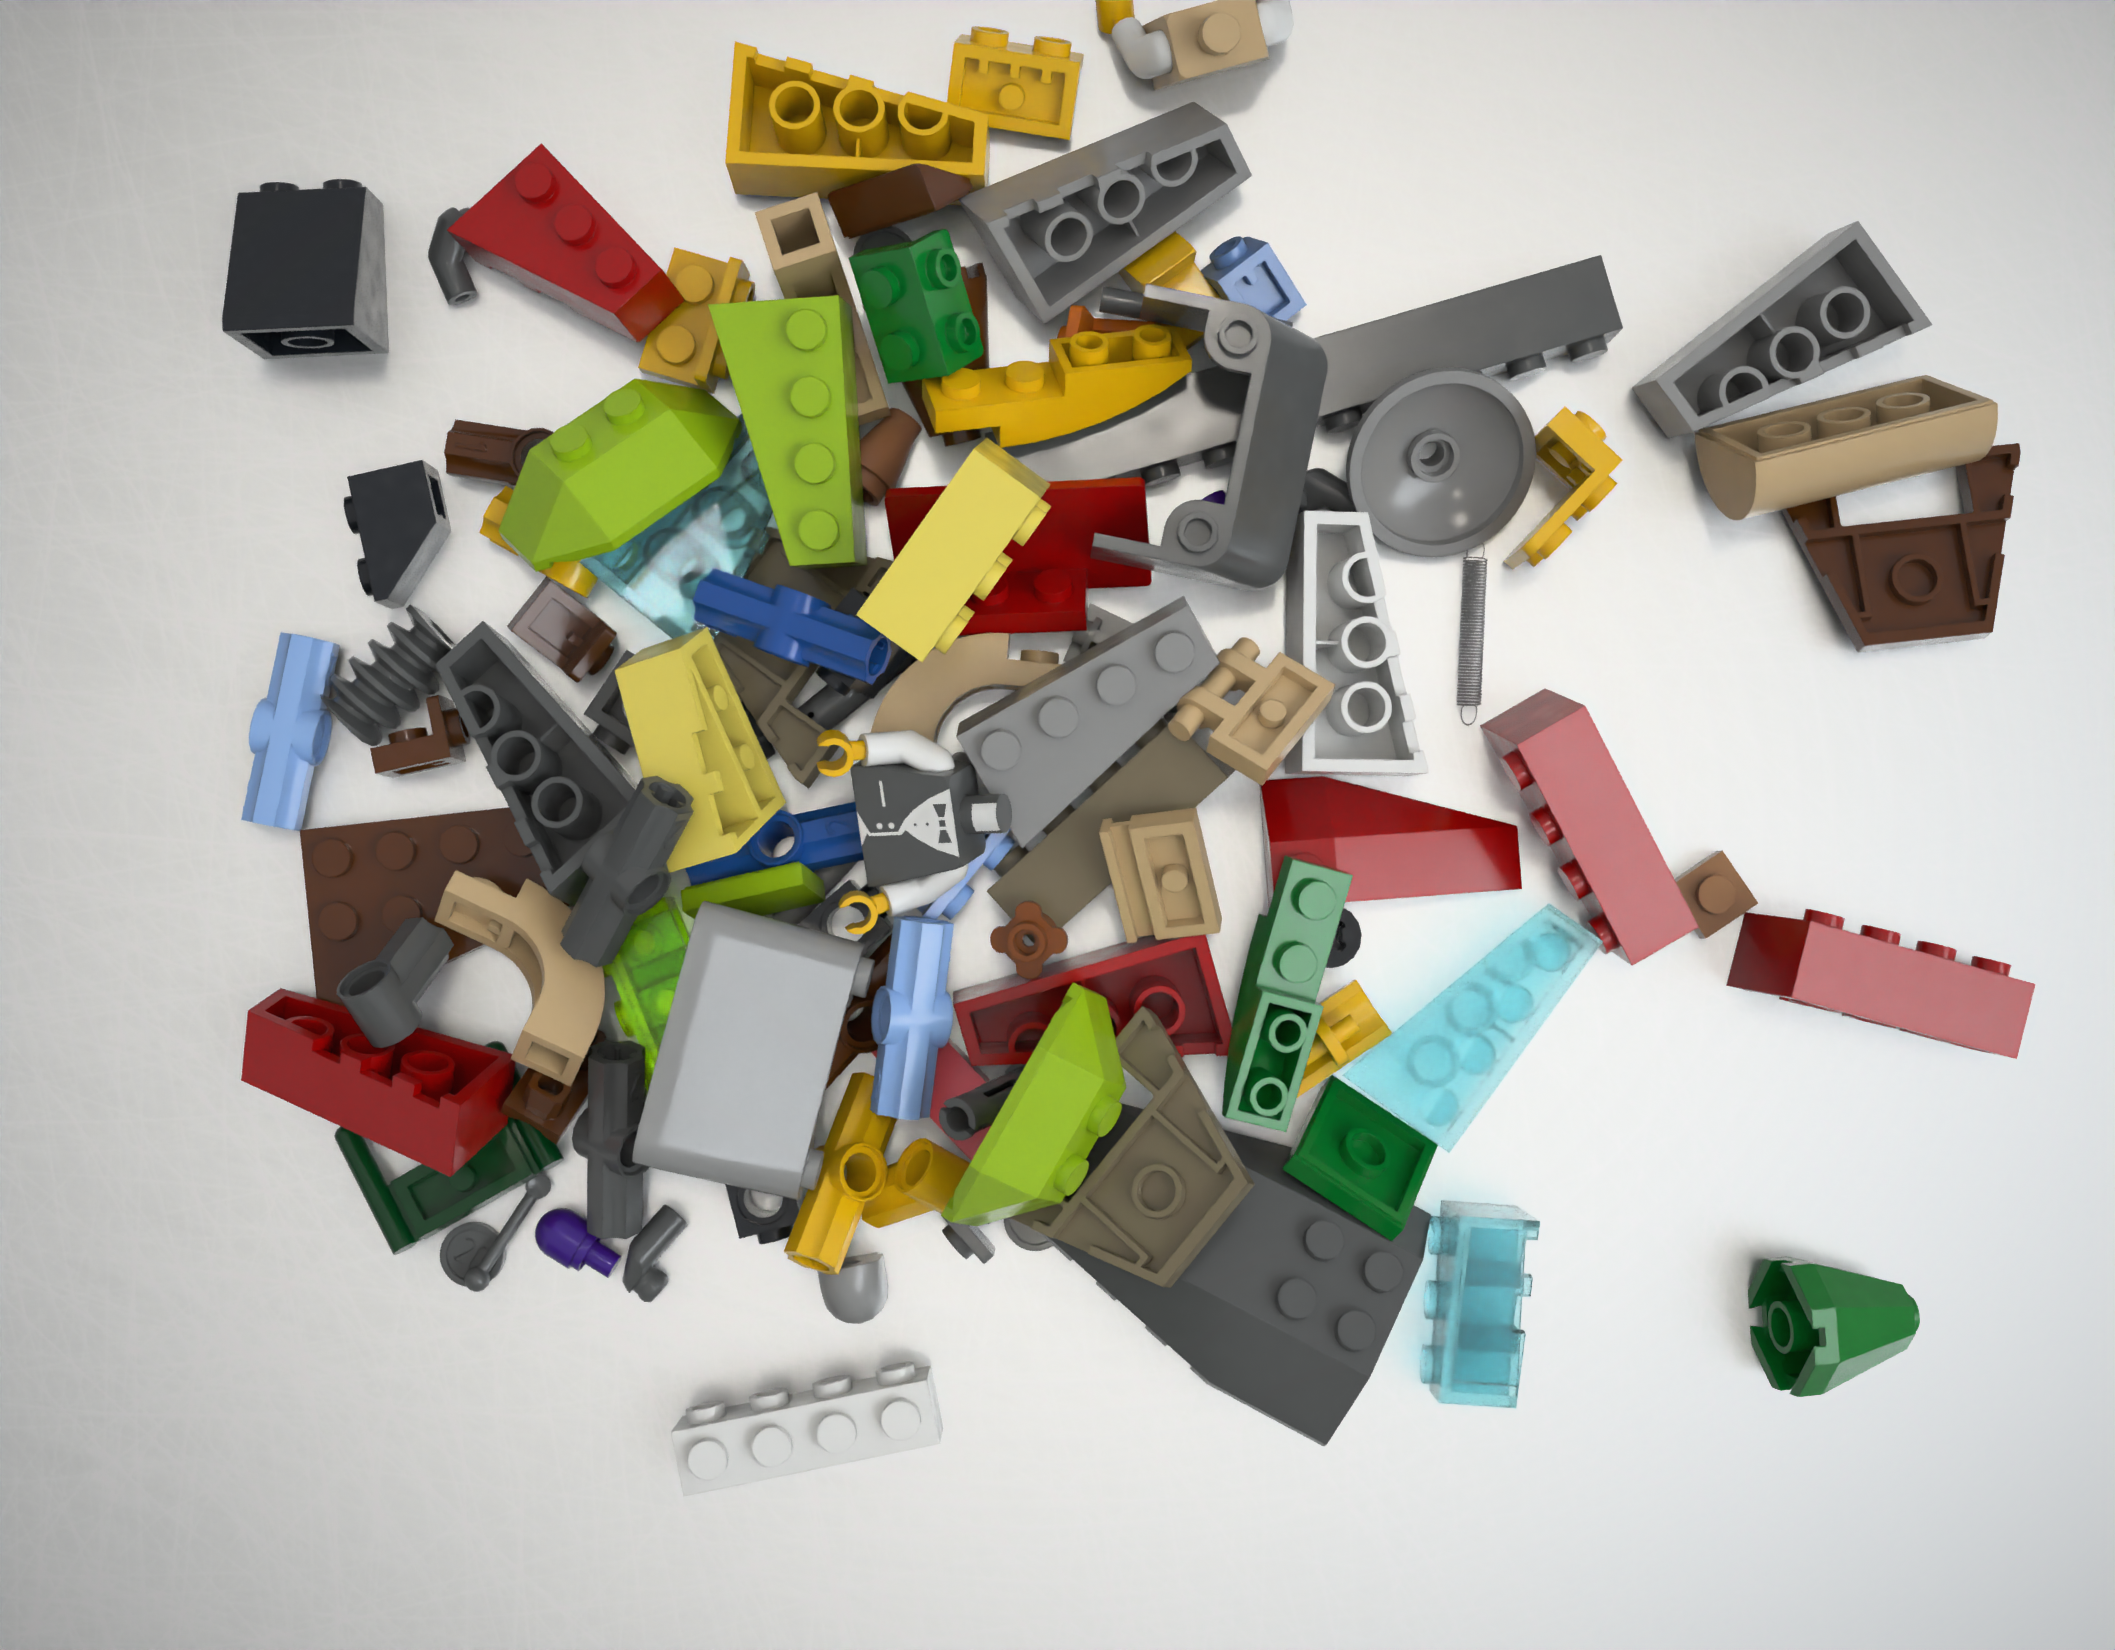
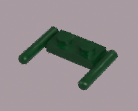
[334,1041,564,1255]

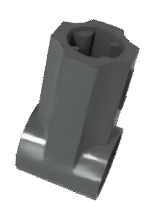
[337,917,454,1048]

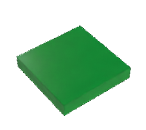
[1282,1075,1438,1241]

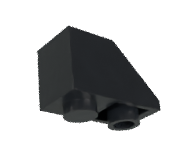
[344,460,452,609]

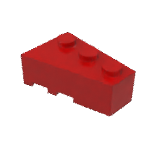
[447,143,685,343]

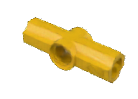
[784,1072,897,1275]

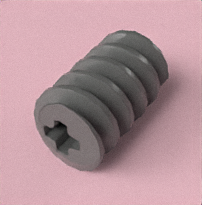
[320,604,455,746]

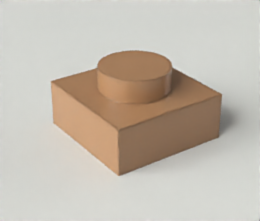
[1675,850,1758,939]

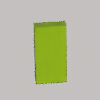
[681,861,826,919]

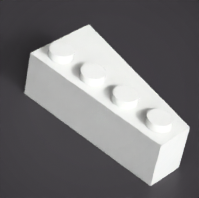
[1285,511,1429,776]

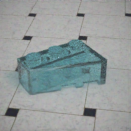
[1420,1200,1540,1408]

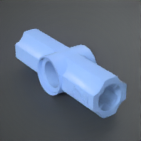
[241,632,340,831]
[870,915,954,1120]

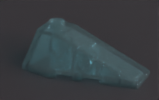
[579,413,773,639]

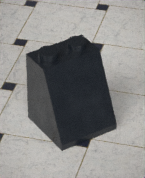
[222,179,389,359]

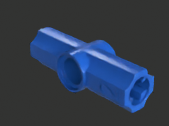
[693,568,892,685]
[685,802,864,886]

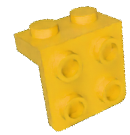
[1503,406,1623,570]

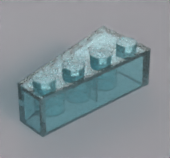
[1342,903,1603,1153]

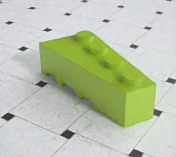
[708,295,867,569]

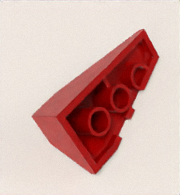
[1259,776,1522,907]

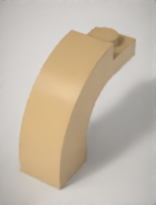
[755,192,891,426]
[870,633,1062,744]
[434,870,605,1087]

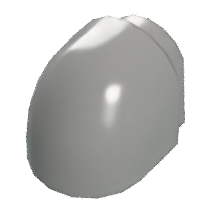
[817,1252,888,1324]

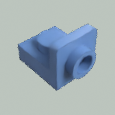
[1201,236,1307,321]

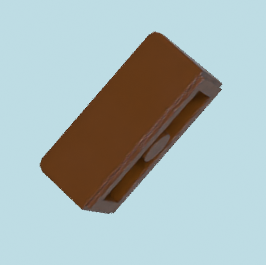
[828,163,973,239]

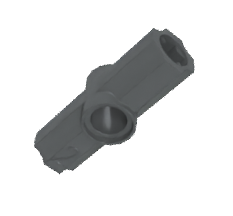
[560,776,694,967]
[572,1040,649,1239]

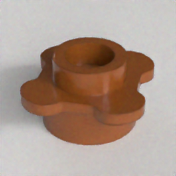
[990,901,1068,979]

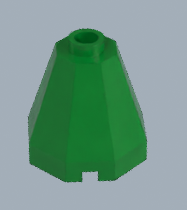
[1748,1256,1920,1397]

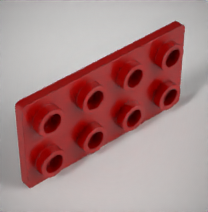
[884,477,1152,636]

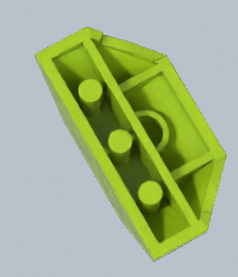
[498,379,743,572]
[941,982,1127,1226]

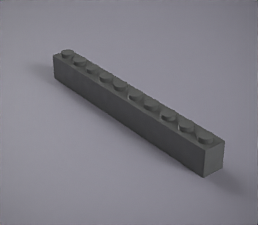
[984,255,1623,486]

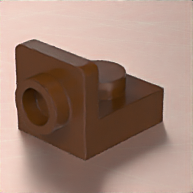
[370,695,471,778]

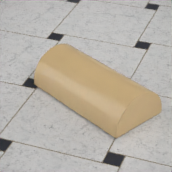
[1695,375,1998,521]

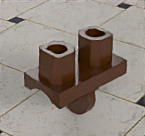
[501,1029,606,1144]

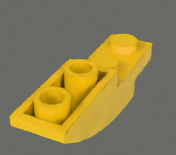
[922,324,1192,448]

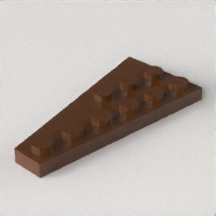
[300,807,571,1006]

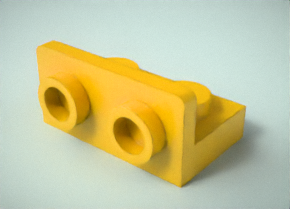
[947,26,1084,140]
[638,247,755,394]

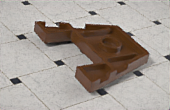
[1781,443,2021,652]

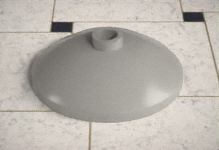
[1346,367,1536,557]

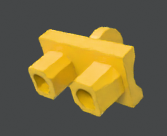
[1297,979,1392,1098]

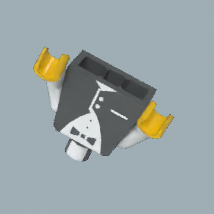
[816,729,1012,935]

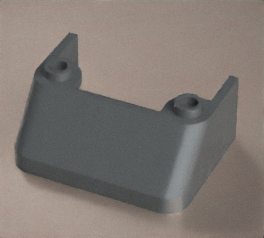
[1090,283,1328,591]

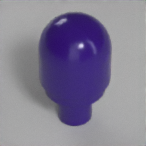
[535,1208,622,1278]

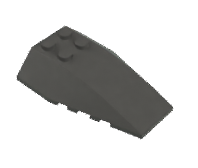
[1040,1103,1431,1447]

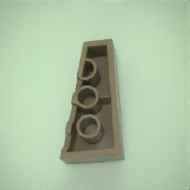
[987,717,1235,944]

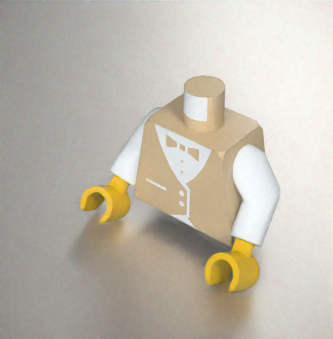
[1095,0,1294,91]

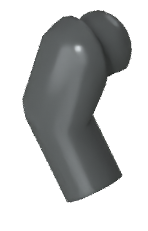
[428,207,477,305]
[1298,468,1356,514]
[622,1205,688,1302]

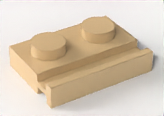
[1099,808,1222,943]

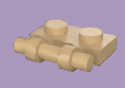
[1168,637,1335,786]

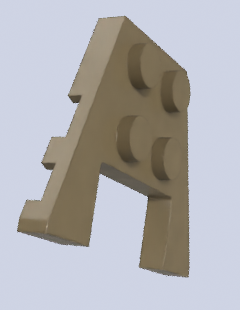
[690,526,894,789]
[1009,1006,1255,1288]

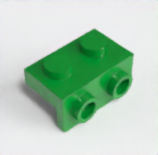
[848,229,984,384]

